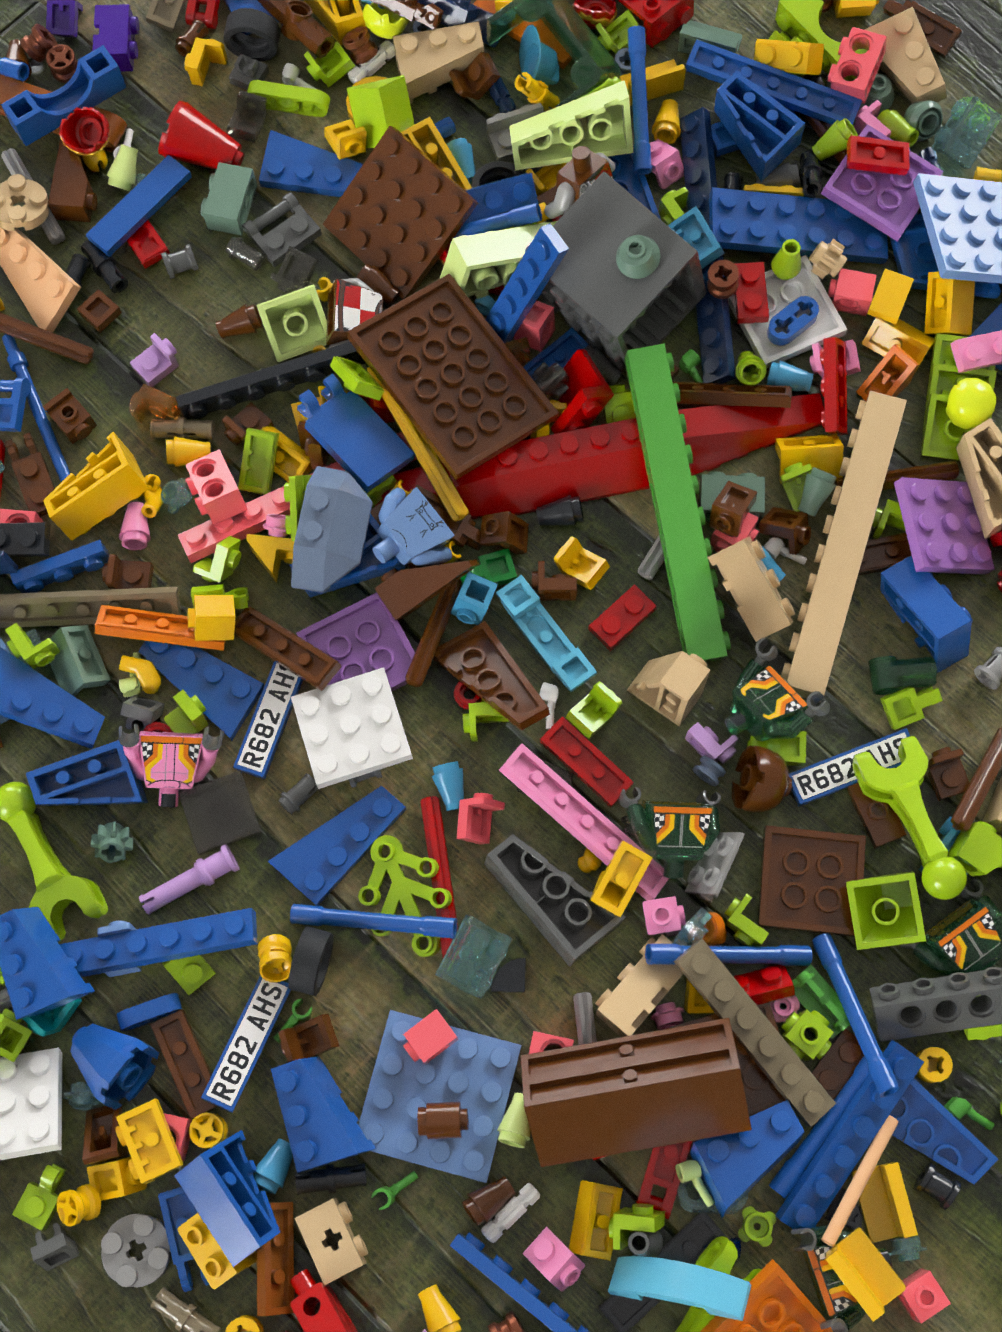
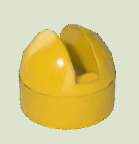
[81,149,108,172]

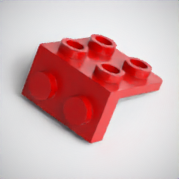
[618,0,694,48]
[550,349,614,434]

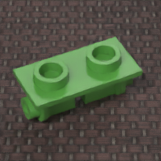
[792,964,850,1039]

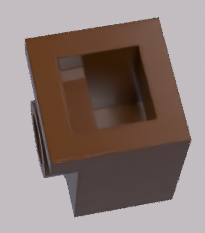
[42,388,97,444]

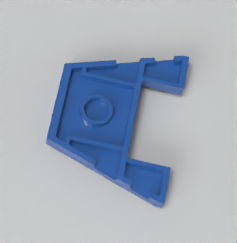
[889,213,1001,299]

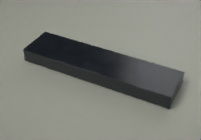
[599,1209,727,1332]

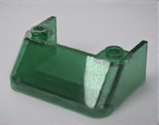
[487,0,621,107]

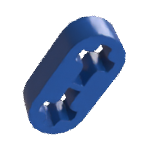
[767,296,819,346]
[116,993,183,1031]

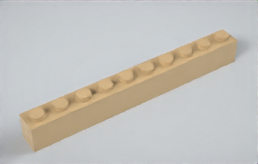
[781,391,907,703]

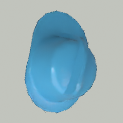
[519,24,559,86]

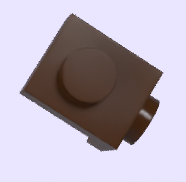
[278,1014,339,1063]

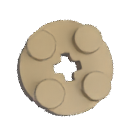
[0,174,49,231]

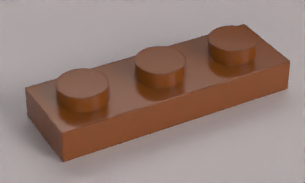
[257,1202,294,1316]

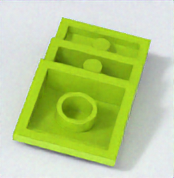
[921,333,997,461]

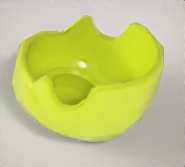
[363,2,410,39]
[946,378,996,429]

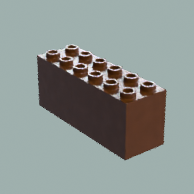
[521,1018,752,1167]

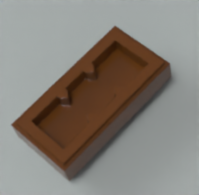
[847,783,907,849]

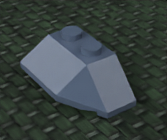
[291,466,373,593]

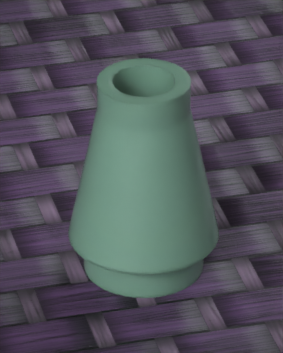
[798,467,837,516]

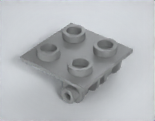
[685,832,745,903]

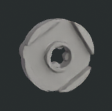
[101,1213,171,1288]

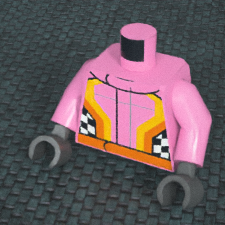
[119,724,224,807]

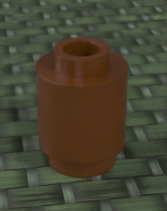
[417,1102,469,1139]

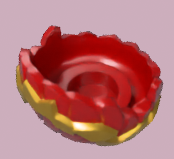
[571,0,617,29]
[59,107,110,156]

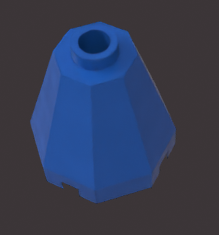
[70,1024,159,1110]

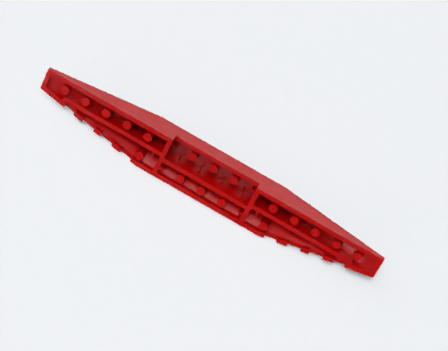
[377,393,824,519]

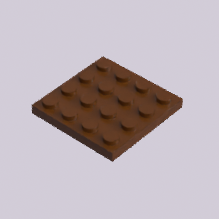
[323,126,479,299]

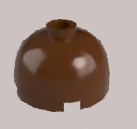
[732,745,792,813]

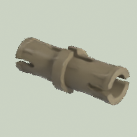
[150,417,215,440]
[150,1287,221,1332]

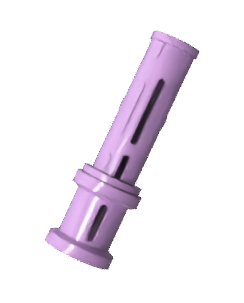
[139,844,240,915]

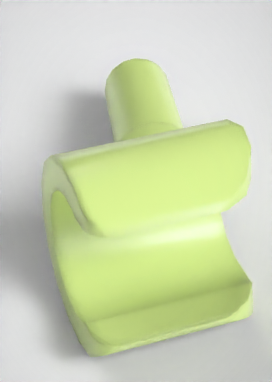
[119,652,141,697]
[675,1160,715,1208]

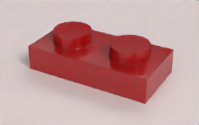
[847,135,910,176]
[734,262,769,324]
[588,584,657,651]
[733,965,795,1005]

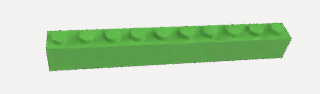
[624,343,731,662]

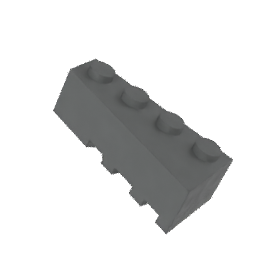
[484,834,626,967]

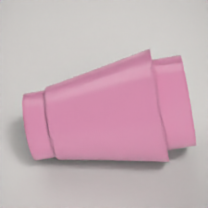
[119,502,151,550]

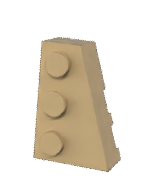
[865,7,947,104]
[393,21,484,104]
[956,418,1002,540]
[708,536,795,642]
[627,651,710,727]
[595,934,683,1037]

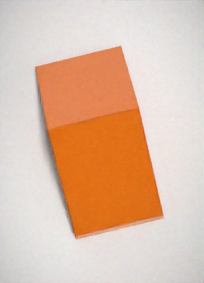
[856,344,919,401]

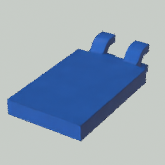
[297,374,415,493]

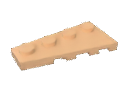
[0,227,81,333]

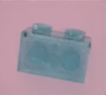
[932,96,1002,169]
[435,914,512,999]

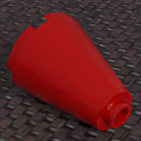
[158,100,245,169]

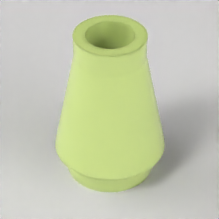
[106,144,138,191]
[497,1093,531,1148]

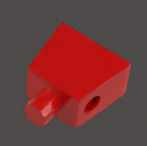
[290,1269,358,1332]

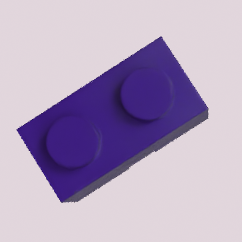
[92,4,140,72]

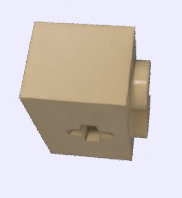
[295,1198,368,1286]

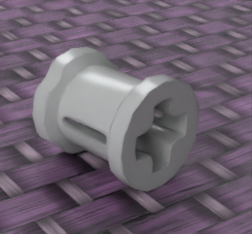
[974,647,1002,690]

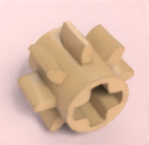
[809,239,847,279]

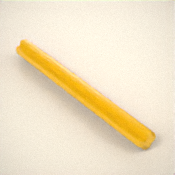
[367,367,469,522]

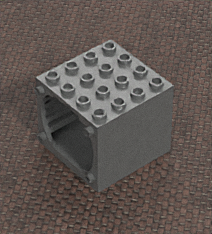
[525,171,706,371]

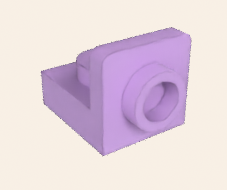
[130,333,179,388]
[685,722,739,764]

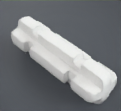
[348,40,395,84]
[481,1183,541,1243]

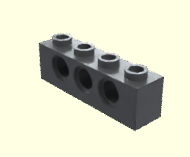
[869,967,1002,1042]

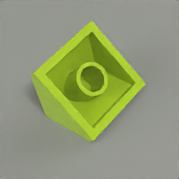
[347,75,415,148]

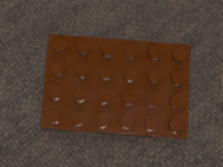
[347,274,559,480]

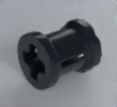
[913,1162,961,1210]

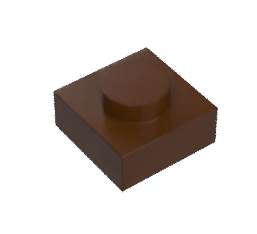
[77,289,122,333]

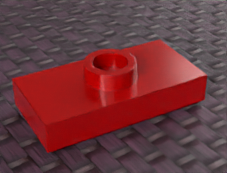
[126,220,170,269]

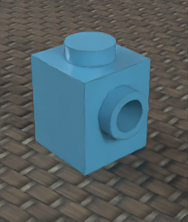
[450,572,498,625]

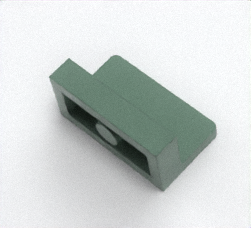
[678,20,742,54]
[50,625,110,697]

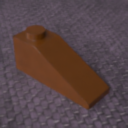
[48,138,97,222]
[374,559,480,620]

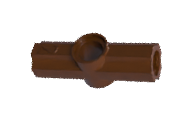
[257,0,335,58]

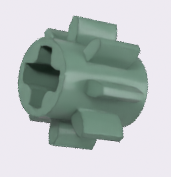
[91,821,133,863]

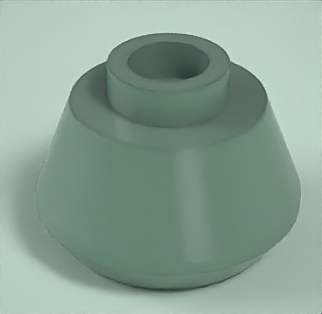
[860,73,895,113]
[904,100,943,141]
[616,235,660,279]

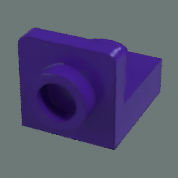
[46,0,83,38]

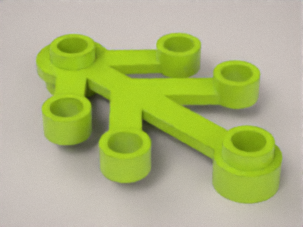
[358,835,452,957]

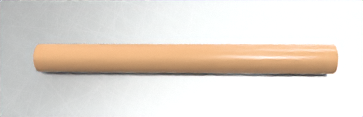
[821,1115,899,1247]

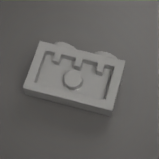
[486,103,544,162]

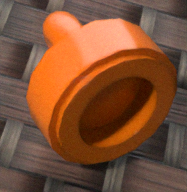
[693,912,727,946]

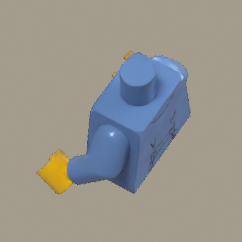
[372,480,462,566]

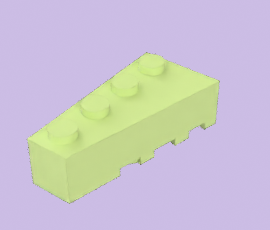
[509,80,634,171]
[440,221,557,299]

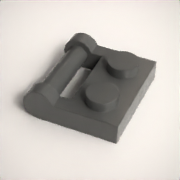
[242,192,322,268]

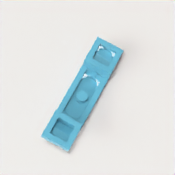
[496,575,597,692]
[608,1256,752,1321]

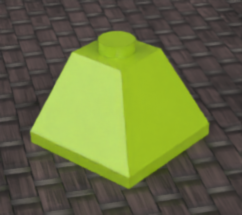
[846,871,926,950]

